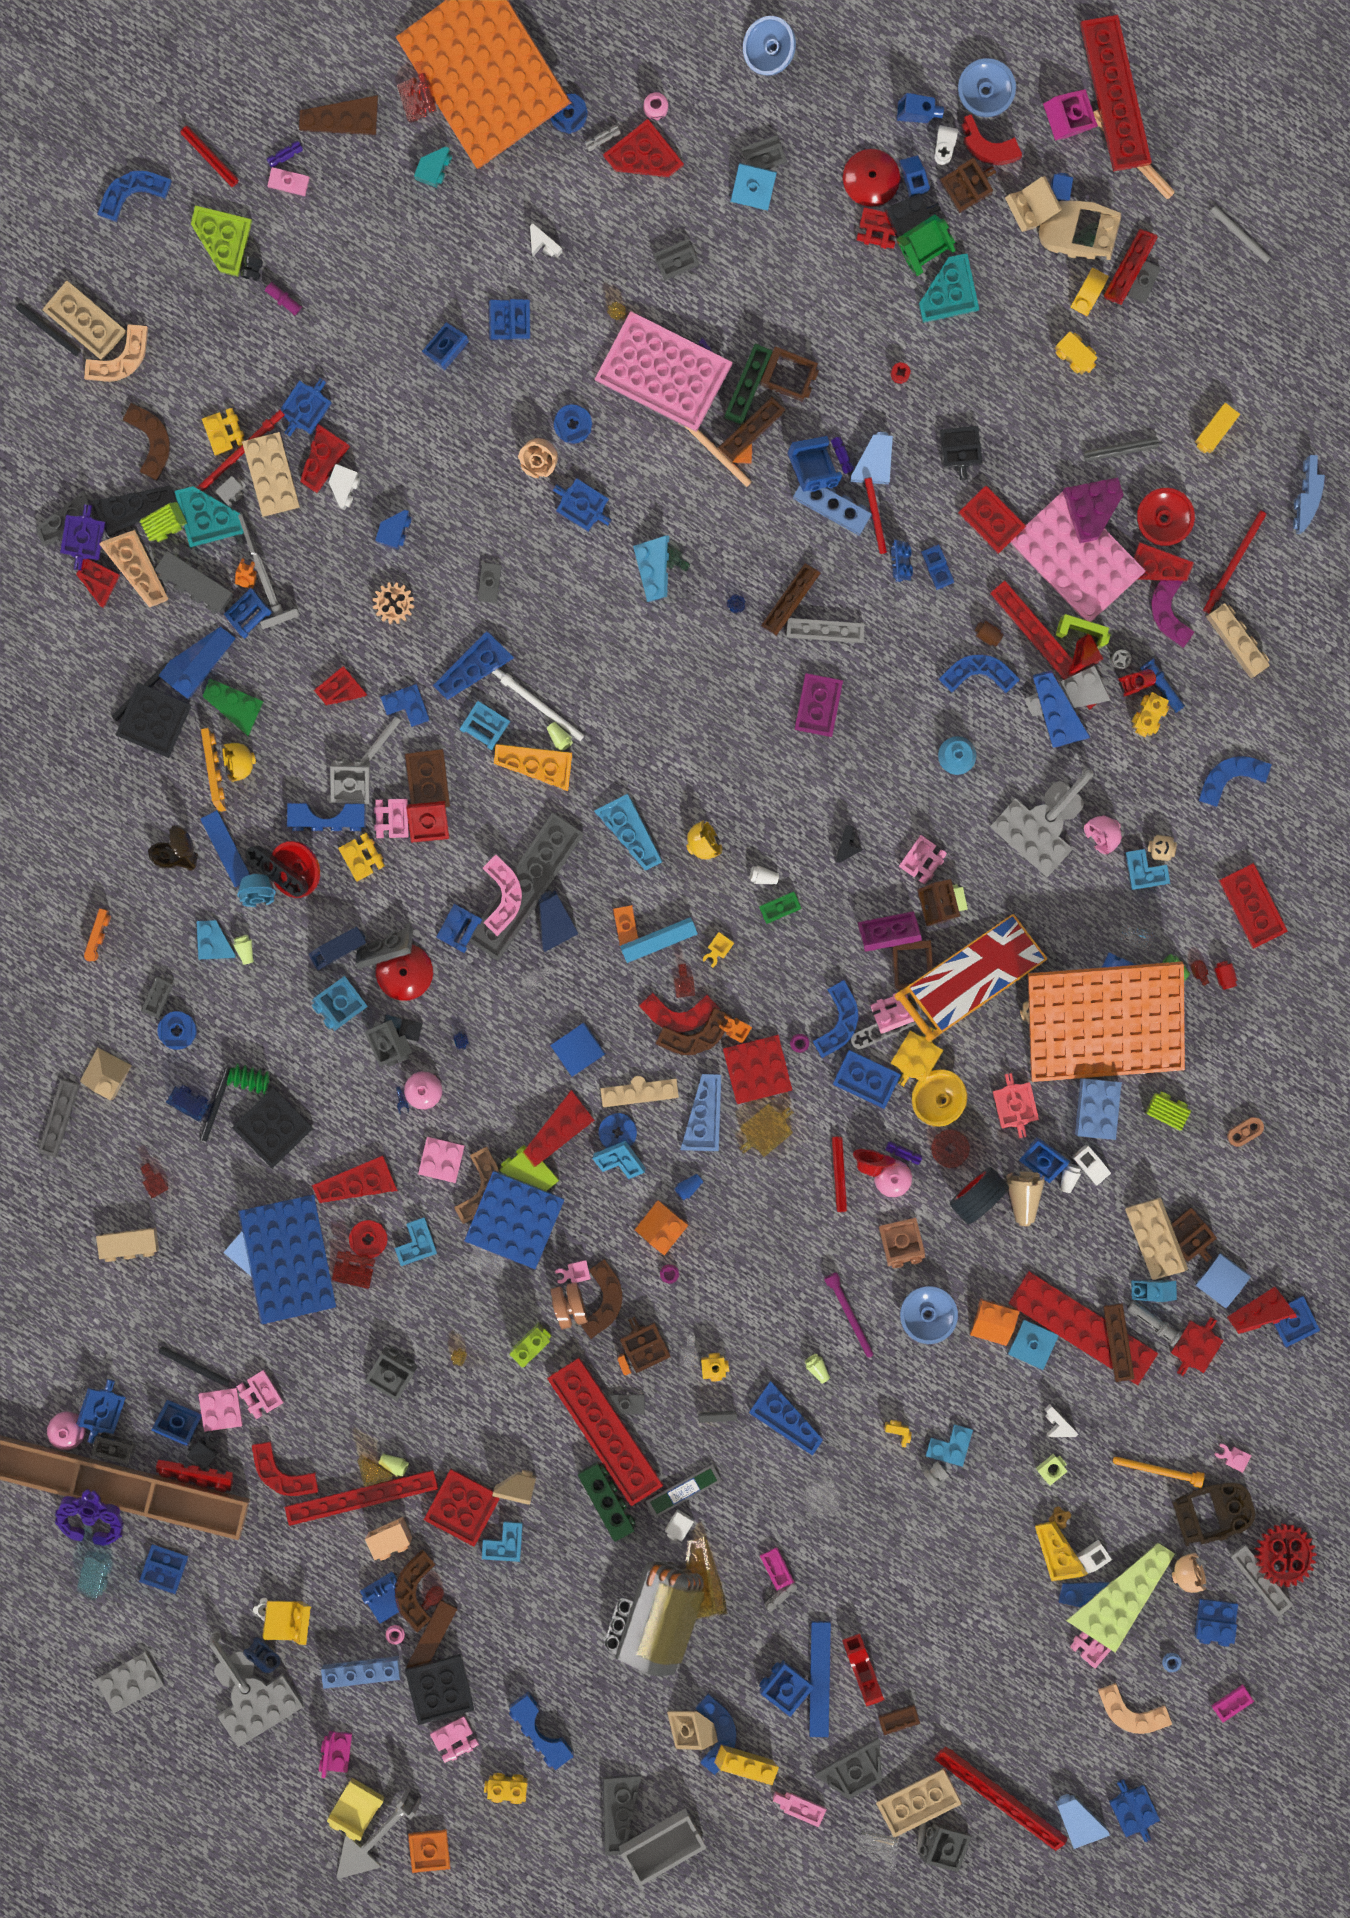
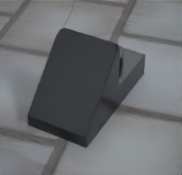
[835,825,863,863]
[384,1014,423,1042]

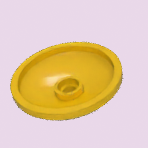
[912,1070,967,1127]

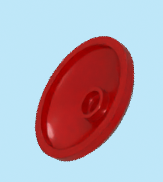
[843,149,900,207]
[1137,488,1195,546]
[269,841,320,898]
[376,944,433,1001]

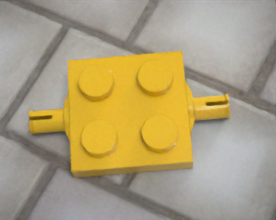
[891,1027,944,1087]

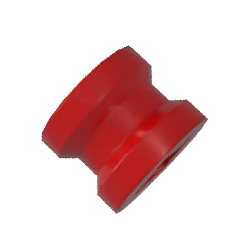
[891,362,911,384]

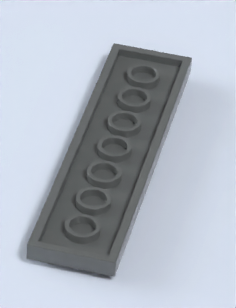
[469,812,584,961]

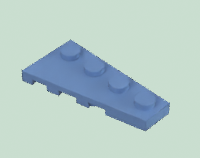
[680,1074,721,1151]

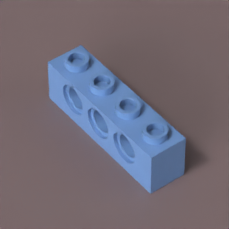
[793,485,871,536]
[321,1656,401,1689]

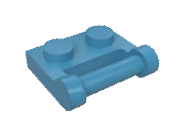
[460,701,510,750]

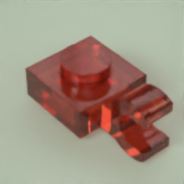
[674,964,695,998]
[141,1163,169,1199]

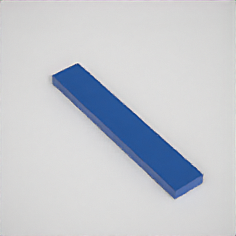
[809,1621,831,1737]

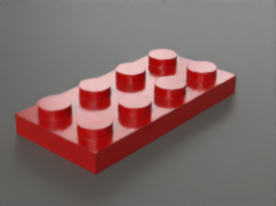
[1218,863,1288,949]

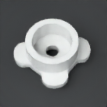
[253,1598,268,1621]

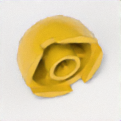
[222,743,256,782]
[686,820,722,860]

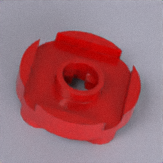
[349,1220,388,1259]

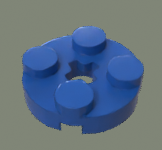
[550,93,588,134]
[554,404,592,444]
[157,1011,197,1050]
[599,1113,637,1148]

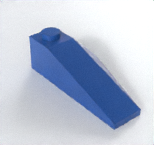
[159,627,236,699]

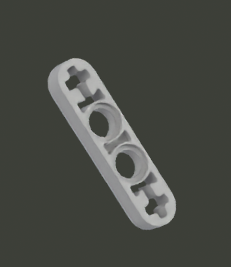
[851,1010,920,1049]

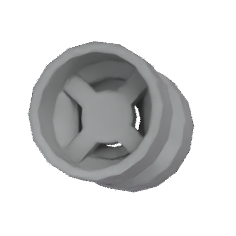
[922,1461,949,1488]

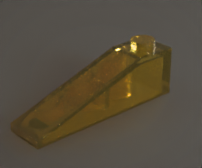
[685,1537,728,1620]

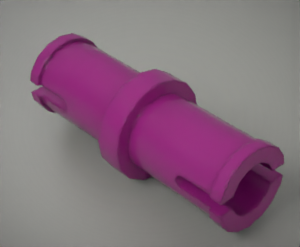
[265,282,302,316]

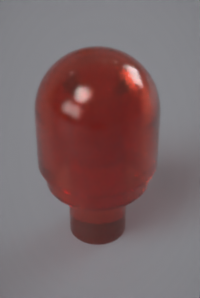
[1190,960,1210,986]
[421,1586,444,1610]

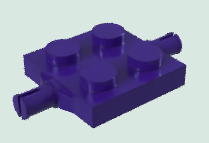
[60,504,106,571]

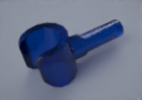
[396,1087,409,1115]

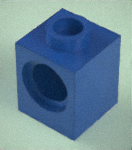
[1051,173,1073,201]

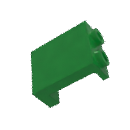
[896,214,956,276]

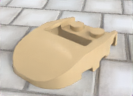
[1039,201,1122,260]

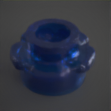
[727,594,746,613]
[453,1031,469,1050]

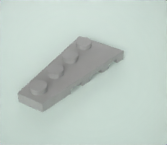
[1025,665,1111,716]

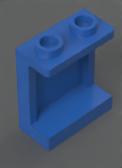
[787,436,843,492]

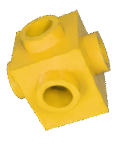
[701,1353,729,1381]

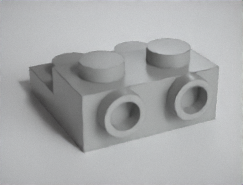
[330,758,370,804]

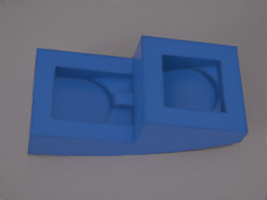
[921,545,954,590]

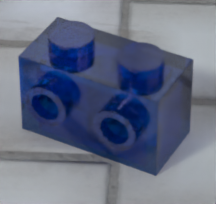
[166,1084,212,1122]

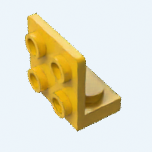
[263,1601,311,1645]

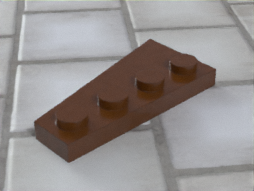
[299,95,378,135]

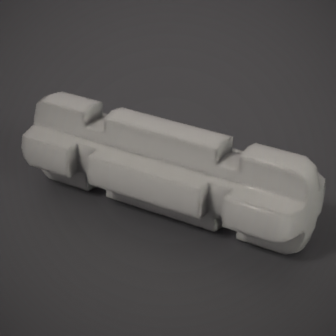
[585,125,621,151]
[764,1582,797,1612]

